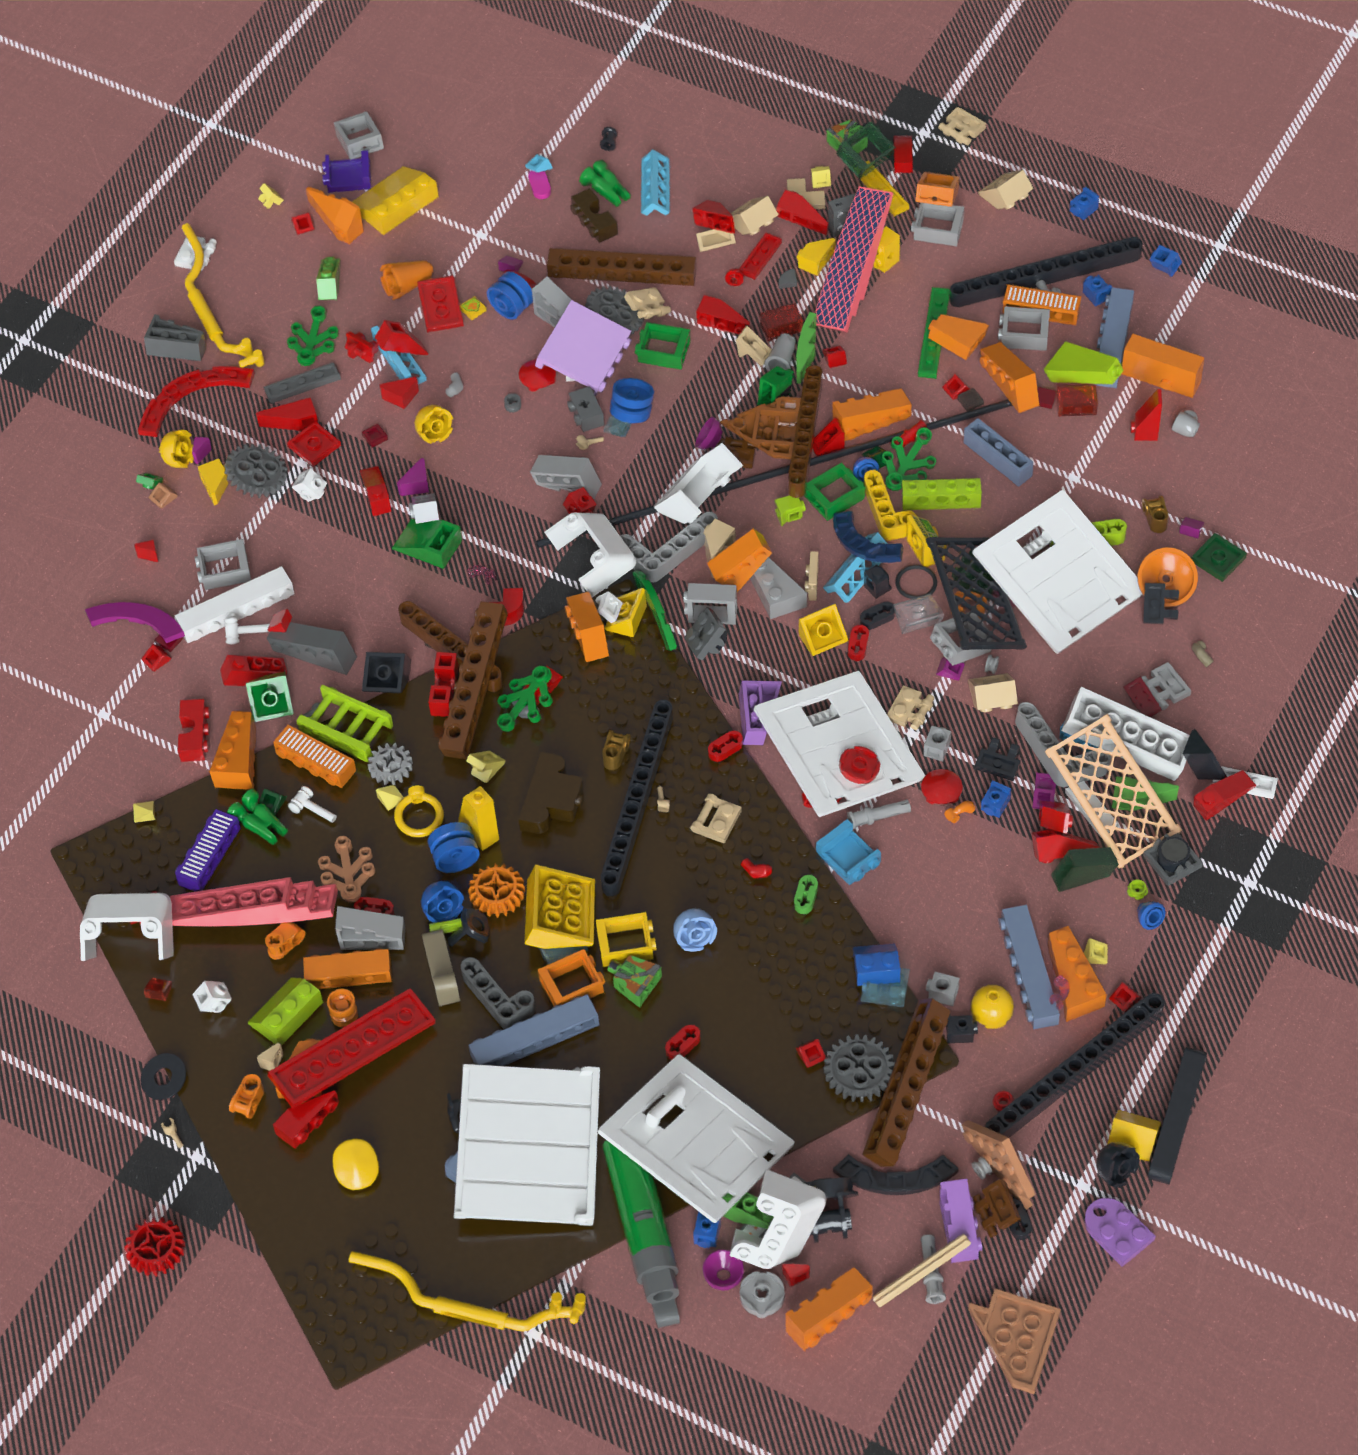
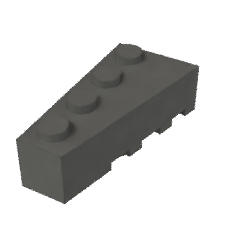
[267,622,357,675]

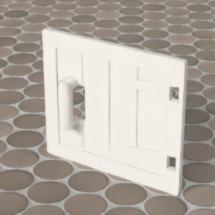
[972,490,1143,654]
[754,671,925,817]
[598,1055,794,1223]

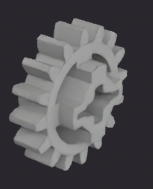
[368,743,413,785]

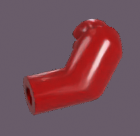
[741,858,772,878]

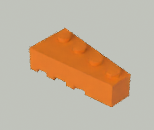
[209,711,256,790]

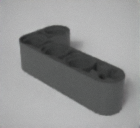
[461,958,536,1029]

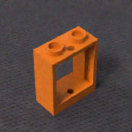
[915,172,960,207]
[538,949,605,1007]

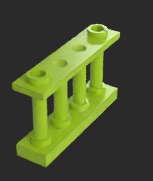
[296,685,393,762]

